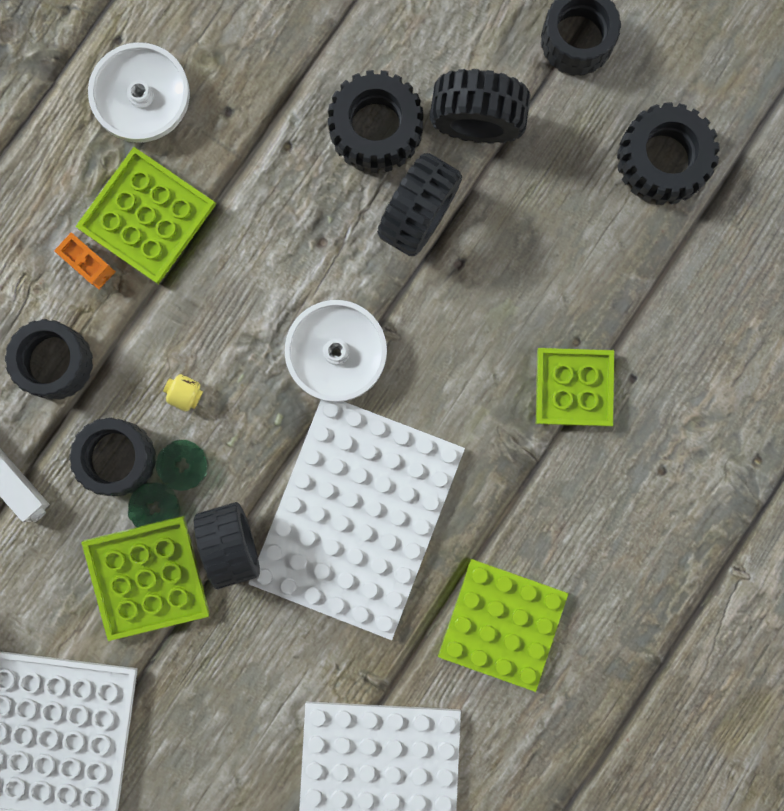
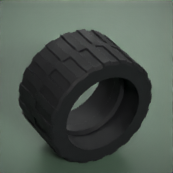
[541,0,621,76]
[5,319,93,400]
[69,418,156,496]
[194,502,260,590]

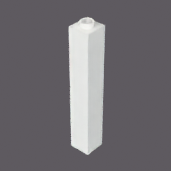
[0,449,50,522]

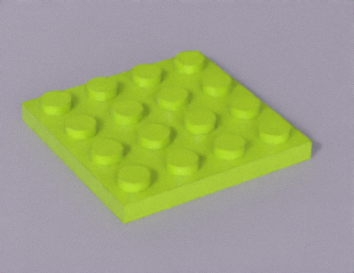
[75,147,216,285]
[81,516,210,641]
[438,559,569,692]

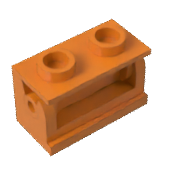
[54,232,116,290]

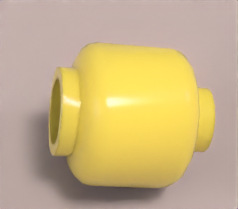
[163,374,203,412]

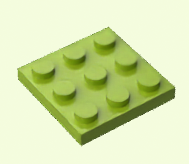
[536,348,614,427]

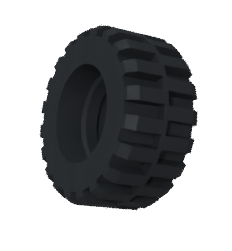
[430,69,531,144]
[328,70,424,173]
[617,102,720,205]
[377,153,462,256]

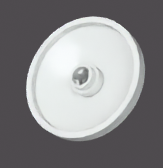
[88,43,190,142]
[285,300,387,402]

